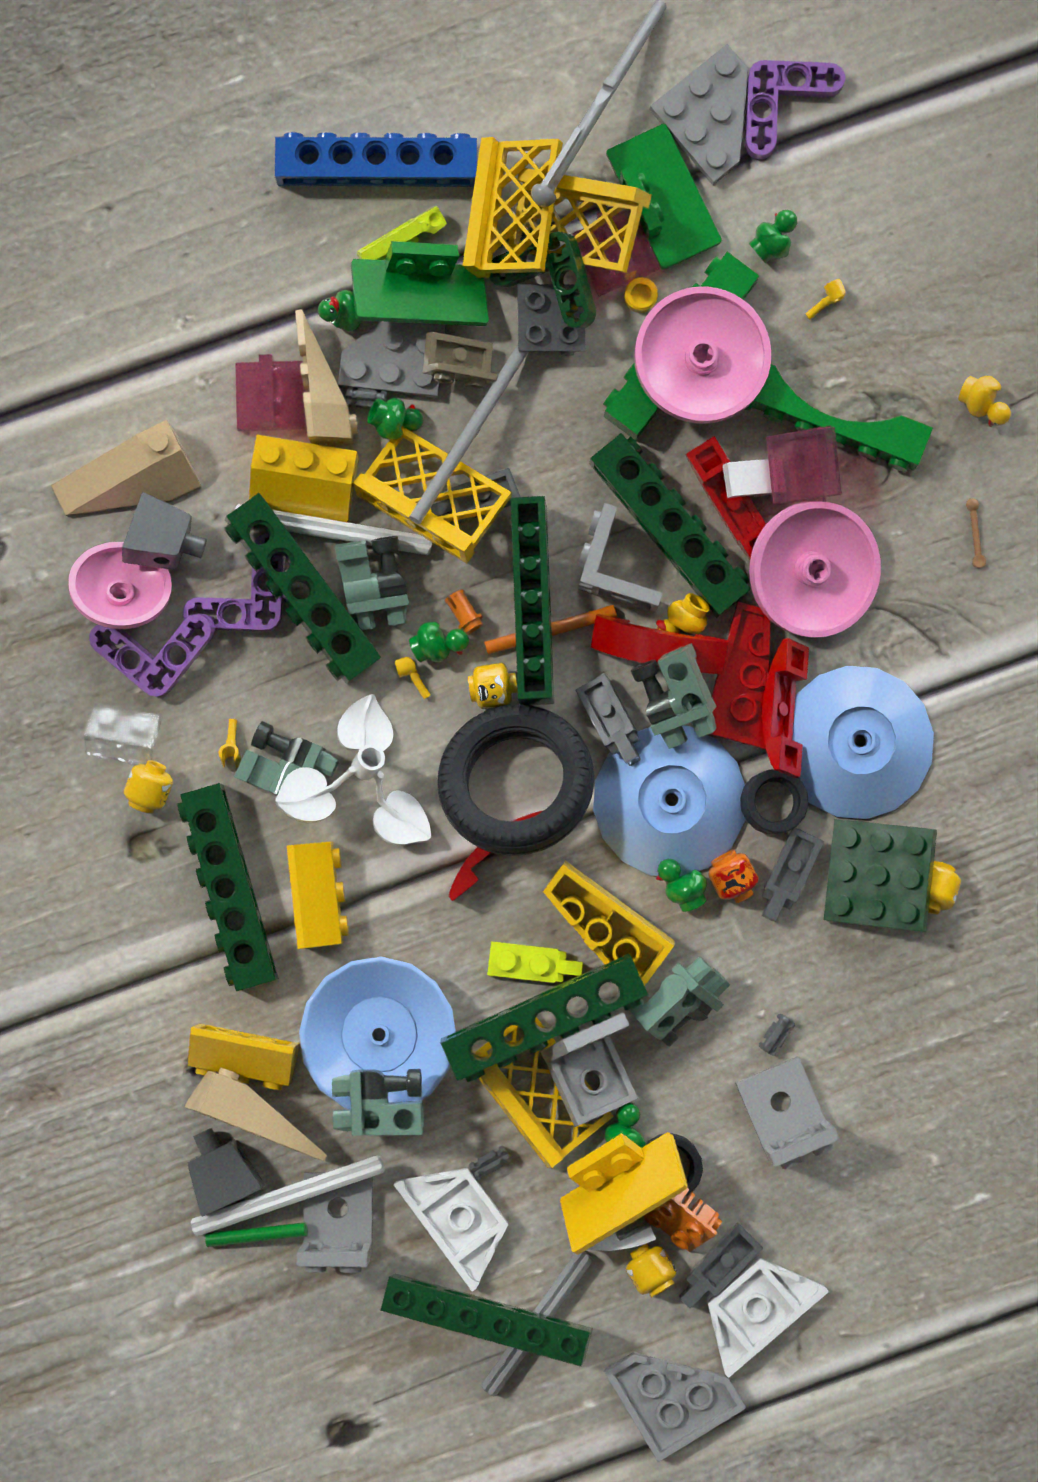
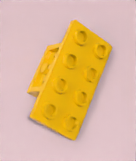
[560,1132,688,1255]

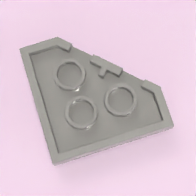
[650,44,748,185]
[338,321,446,398]
[604,1352,746,1462]

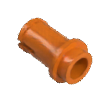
[445,589,483,634]

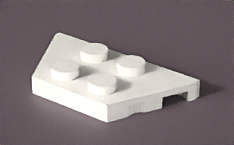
[394,1168,508,1292]
[707,1257,829,1378]

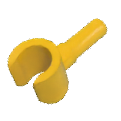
[805,279,845,320]
[395,657,431,699]
[218,718,241,768]

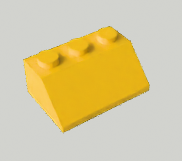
[249,434,359,522]
[286,841,349,949]
[188,1023,300,1090]

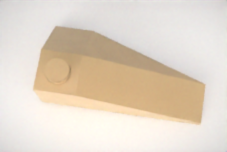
[295,309,358,447]
[51,420,202,516]
[185,1068,327,1162]

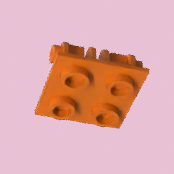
[644,1188,722,1252]

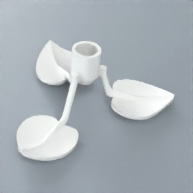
[275,694,431,845]

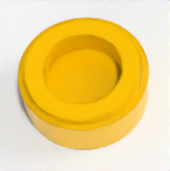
[624,277,658,313]

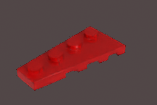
[709,602,770,750]

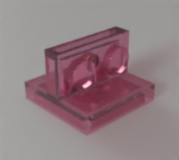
[571,209,660,297]
[235,354,305,431]
[766,426,842,505]

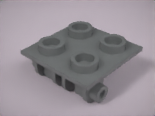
[517,284,586,356]

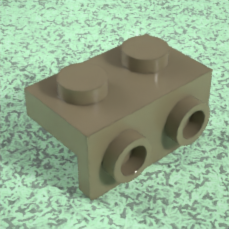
[422,332,497,389]

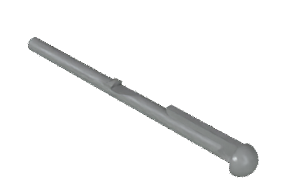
[531,0,667,207]
[409,345,529,524]

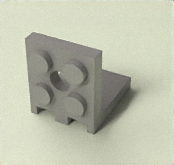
[578,503,663,613]
[541,1013,638,1127]
[735,1056,840,1169]
[297,1172,373,1273]

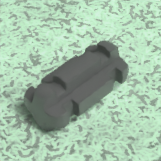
[346,387,387,409]
[759,1014,795,1056]
[469,1146,511,1180]

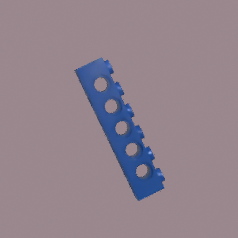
[275,132,477,187]

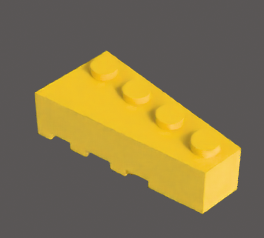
[543,860,675,986]

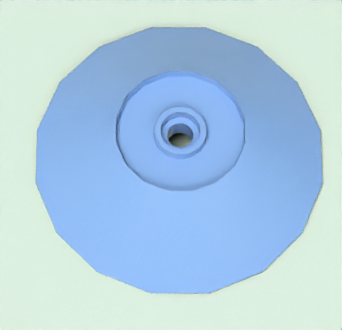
[792,666,934,819]
[593,725,745,877]
[299,957,456,1109]

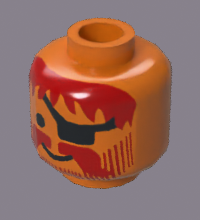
[708,850,759,903]

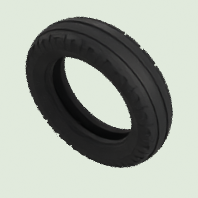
[437,704,594,856]

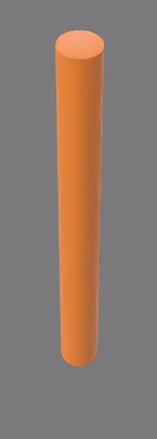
[484,605,617,655]

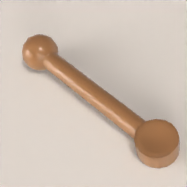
[966,498,986,568]

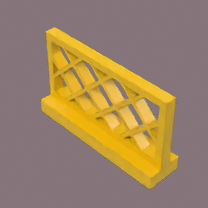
[462,137,563,278]
[508,168,652,273]
[353,426,512,564]
[474,1017,614,1168]

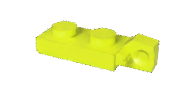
[356,206,447,260]
[487,941,583,983]

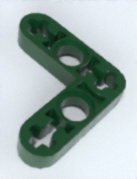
[489,232,596,328]

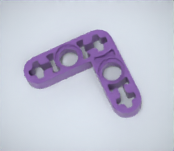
[745,60,845,160]
[183,533,285,632]
[89,613,215,697]

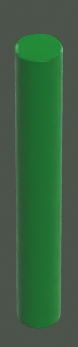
[205,1222,308,1247]

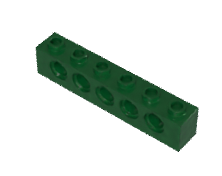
[589,433,750,618]
[224,493,381,683]
[511,496,555,705]
[177,783,279,992]
[440,953,648,1082]
[380,1273,593,1367]

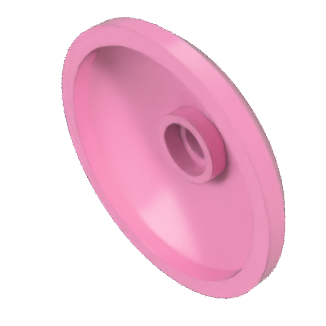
[68,542,172,629]

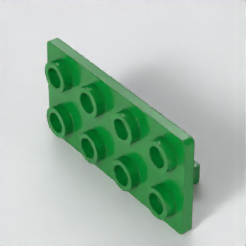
[606,124,722,270]
[351,241,489,326]

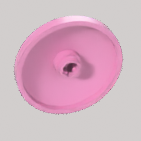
[634,287,771,424]
[749,501,881,637]

